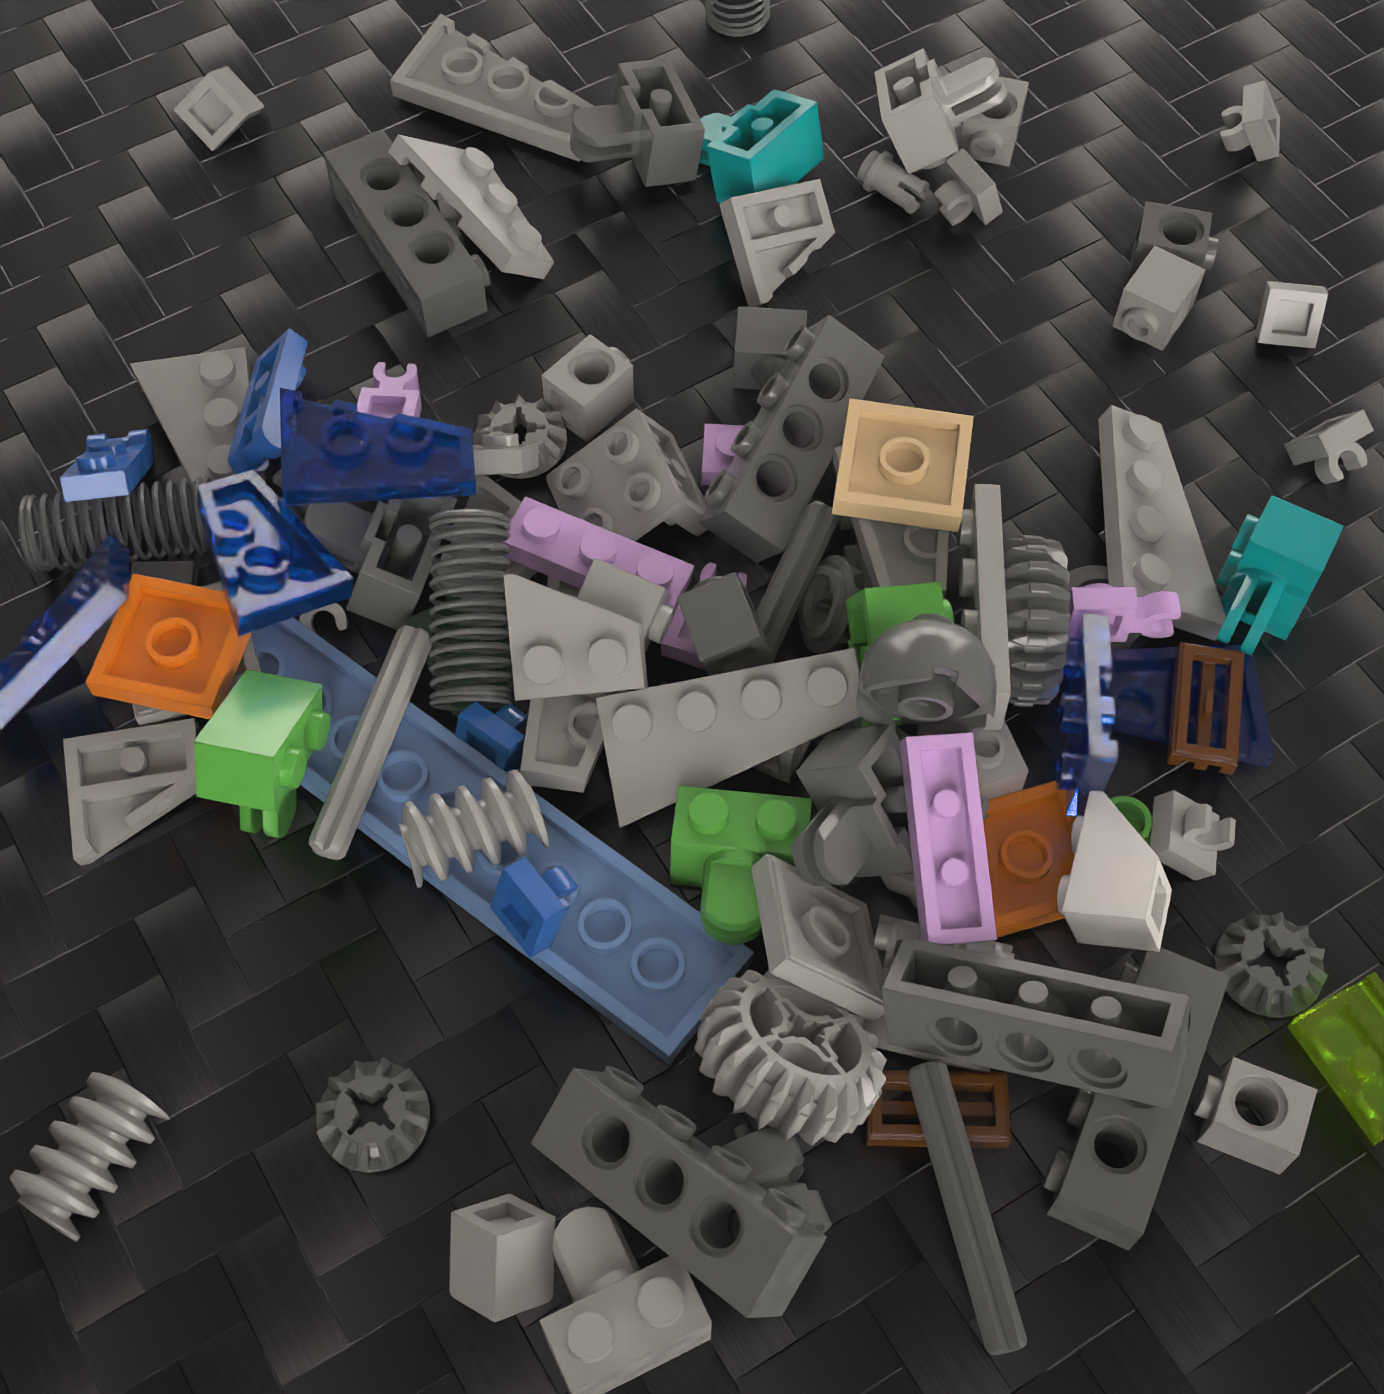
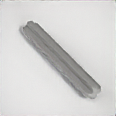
[309,625,432,860]

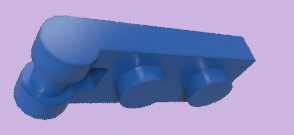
[228,328,308,481]
[60,429,154,502]

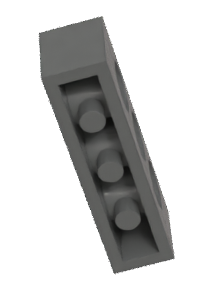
[323,129,490,337]
[699,315,885,563]
[882,937,1189,1109]
[1043,947,1230,1251]
[531,1066,827,1318]

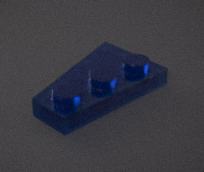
[280,388,476,505]
[197,470,353,637]
[0,534,130,730]
[1056,613,1118,817]
[1062,645,1275,768]

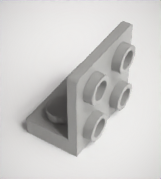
[546,408,708,541]

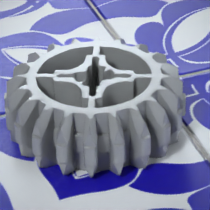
[694,970,887,1146]

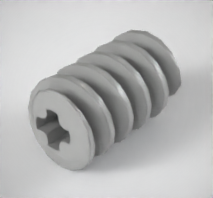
[399,770,549,888]
[10,1072,170,1242]

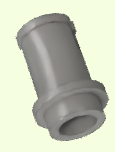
[857,150,930,214]

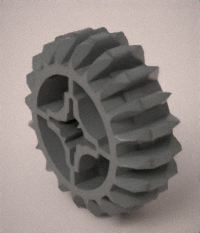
[1003,535,1071,707]

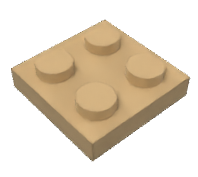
[832,398,974,532]

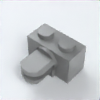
[874,48,1008,175]
[540,1206,712,1394]

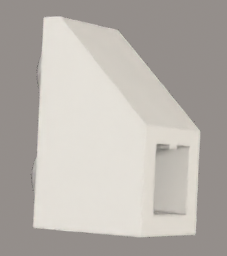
[1057,791,1172,952]

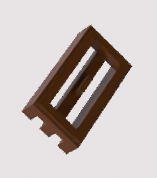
[1167,642,1245,775]
[866,1070,1011,1148]

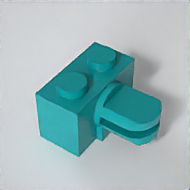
[699,89,824,203]
[1216,495,1344,655]

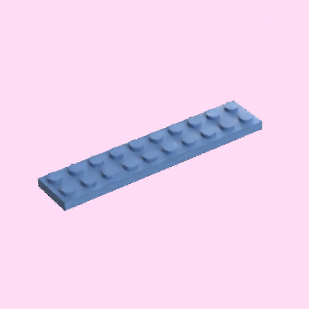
[251,592,754,1065]

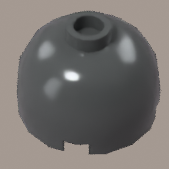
[856,613,997,736]

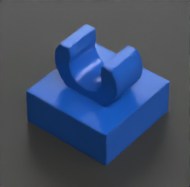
[455,701,528,772]
[490,857,578,957]

